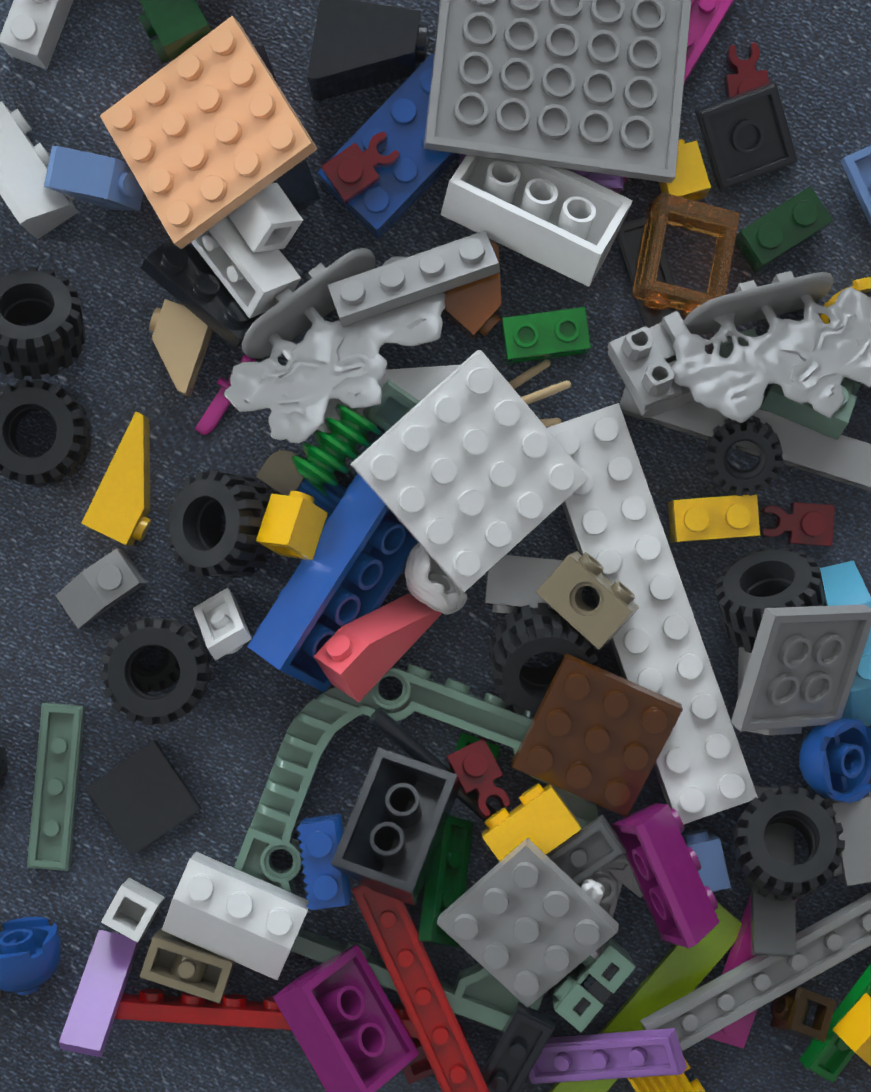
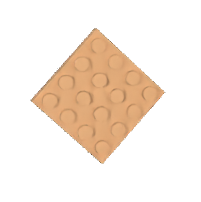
[100,16,318,249]

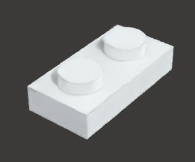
[193,588,252,661]

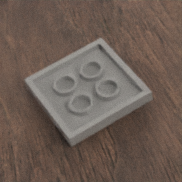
[731,604,871,732]
[437,838,619,1008]

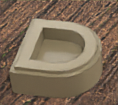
[256,450,305,496]

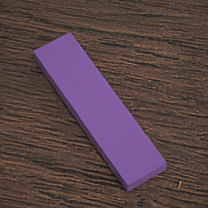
[529,1028,687,1084]

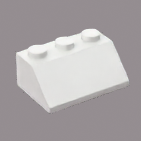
[0,102,78,239]
[162,852,309,980]

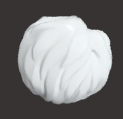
[404,543,467,615]

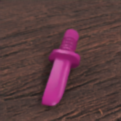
[195,354,256,435]

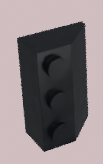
[331,747,459,906]

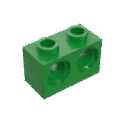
[501,307,591,365]

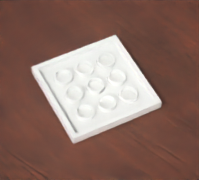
[350,350,589,592]

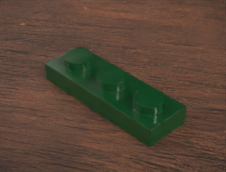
[418,815,473,947]

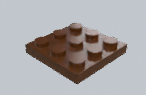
[512,653,683,817]

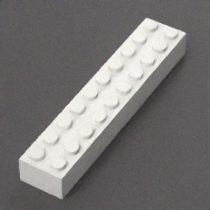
[547,403,758,825]

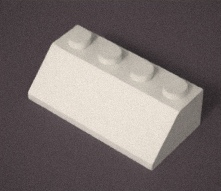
[441,155,633,287]

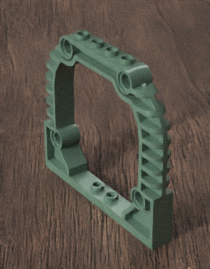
[234,663,598,1031]

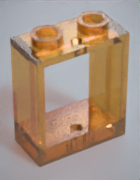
[632,192,740,317]

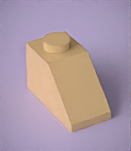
[149,299,213,397]

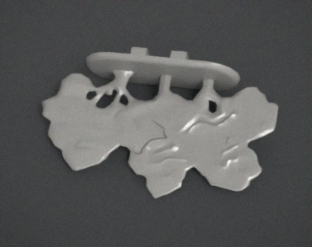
[224,248,446,443]
[671,271,871,423]

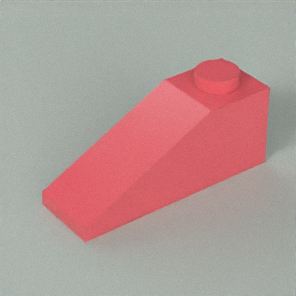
[313,593,442,702]

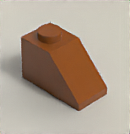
[442,240,502,340]

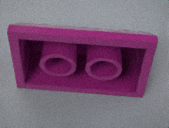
[612,803,720,948]
[273,944,419,1092]

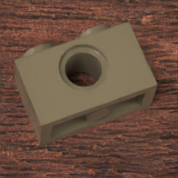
[536,551,639,650]
[140,928,235,1003]

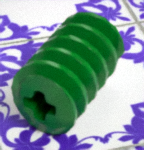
[291,404,383,497]

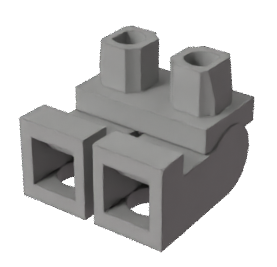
[607,311,694,418]

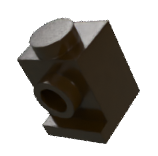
[770,987,836,1042]

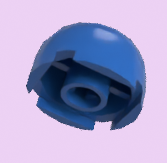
[799,717,871,803]
[0,917,61,995]

